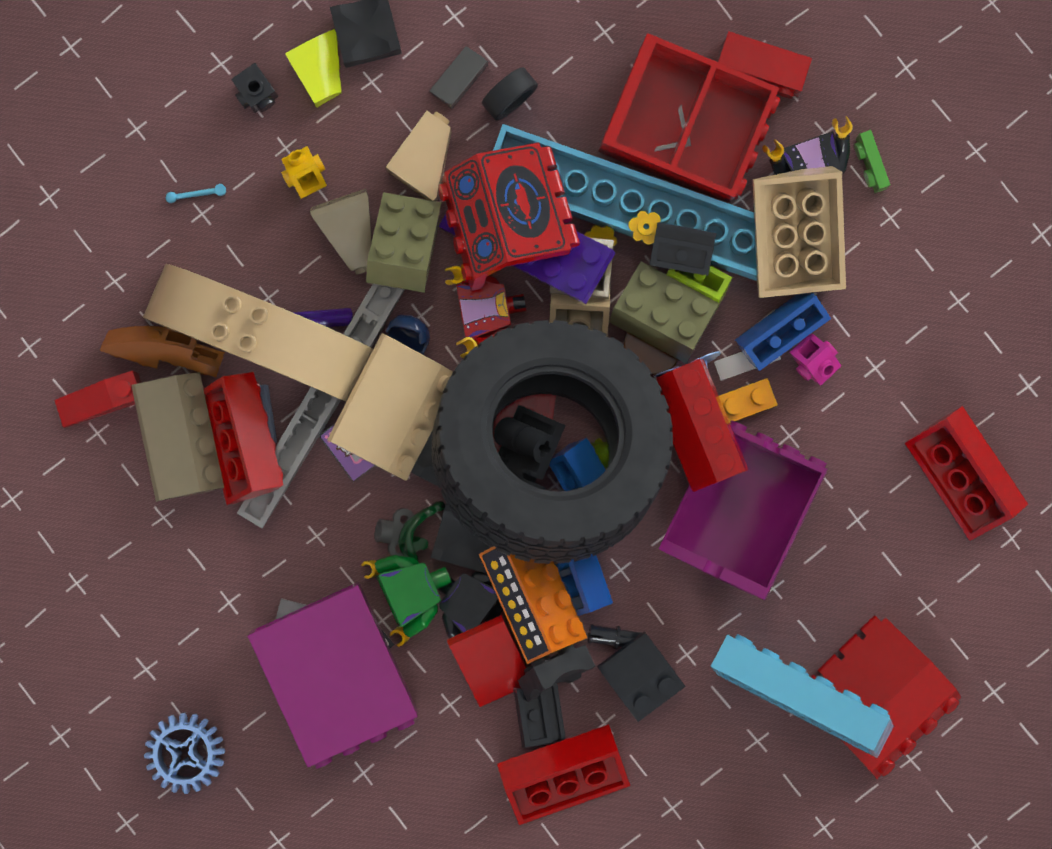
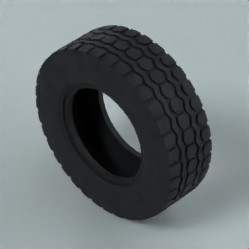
[431,320,673,564]

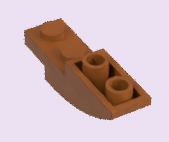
[100,326,225,377]

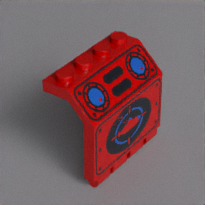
[438,142,580,291]

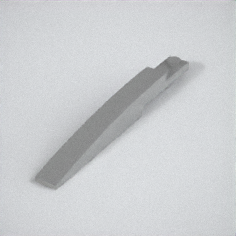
[237,284,405,528]

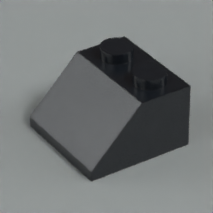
[597,631,686,722]

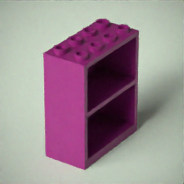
[247,582,418,769]

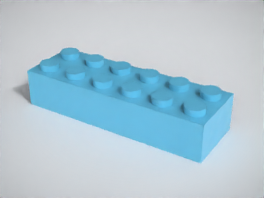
[711,634,894,758]

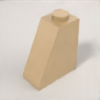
[386,111,452,202]

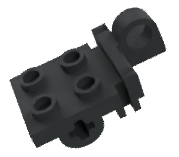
[494,405,566,490]

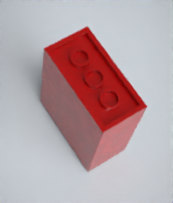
[598,33,780,203]

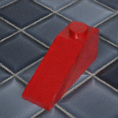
[54,370,142,428]

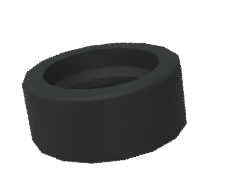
[482,67,538,121]

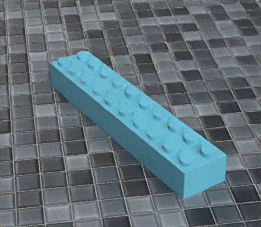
[493,124,757,281]

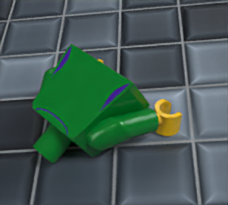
[361,555,452,647]

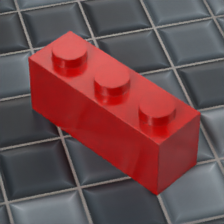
[718,31,812,99]

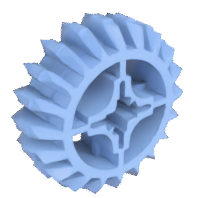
[144,713,225,794]

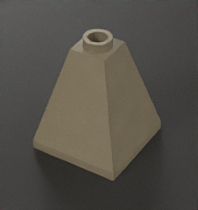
[310,188,372,275]

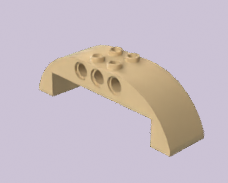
[143,264,373,402]

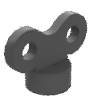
[374,508,414,556]

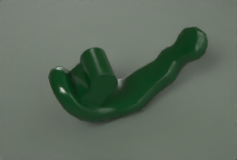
[398,501,445,560]

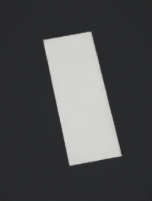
[714,352,781,381]

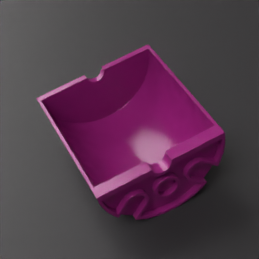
[659,420,828,601]

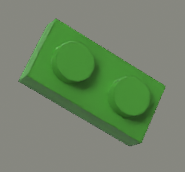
[854,130,890,193]

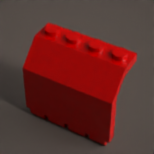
[811,615,961,779]

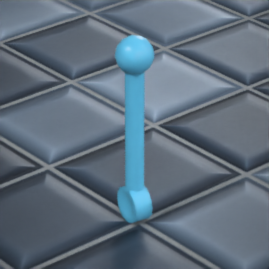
[166,184,226,203]

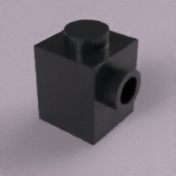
[231,63,278,113]

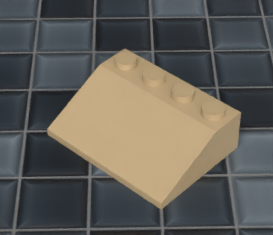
[753,166,846,298]
[327,333,453,481]

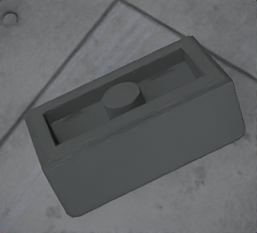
[429,46,488,109]

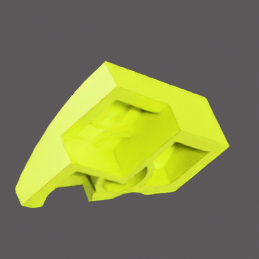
[285,29,342,108]

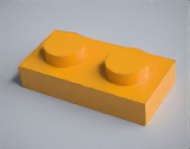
[719,378,778,423]

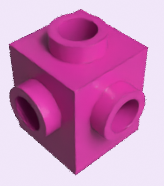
[789,333,842,386]

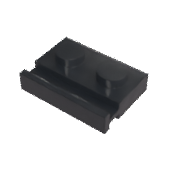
[650,222,717,276]
[513,683,566,748]

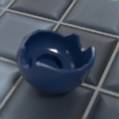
[386,315,430,355]

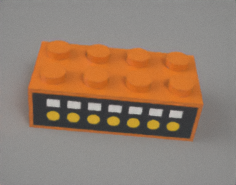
[479,546,587,664]

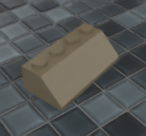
[131,372,224,502]

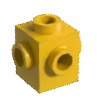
[281,146,327,199]

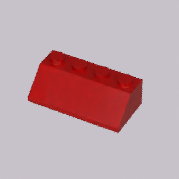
[656,359,749,492]
[203,372,284,505]
[905,406,1028,541]
[497,724,630,825]

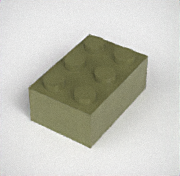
[366,192,441,293]
[609,261,719,364]

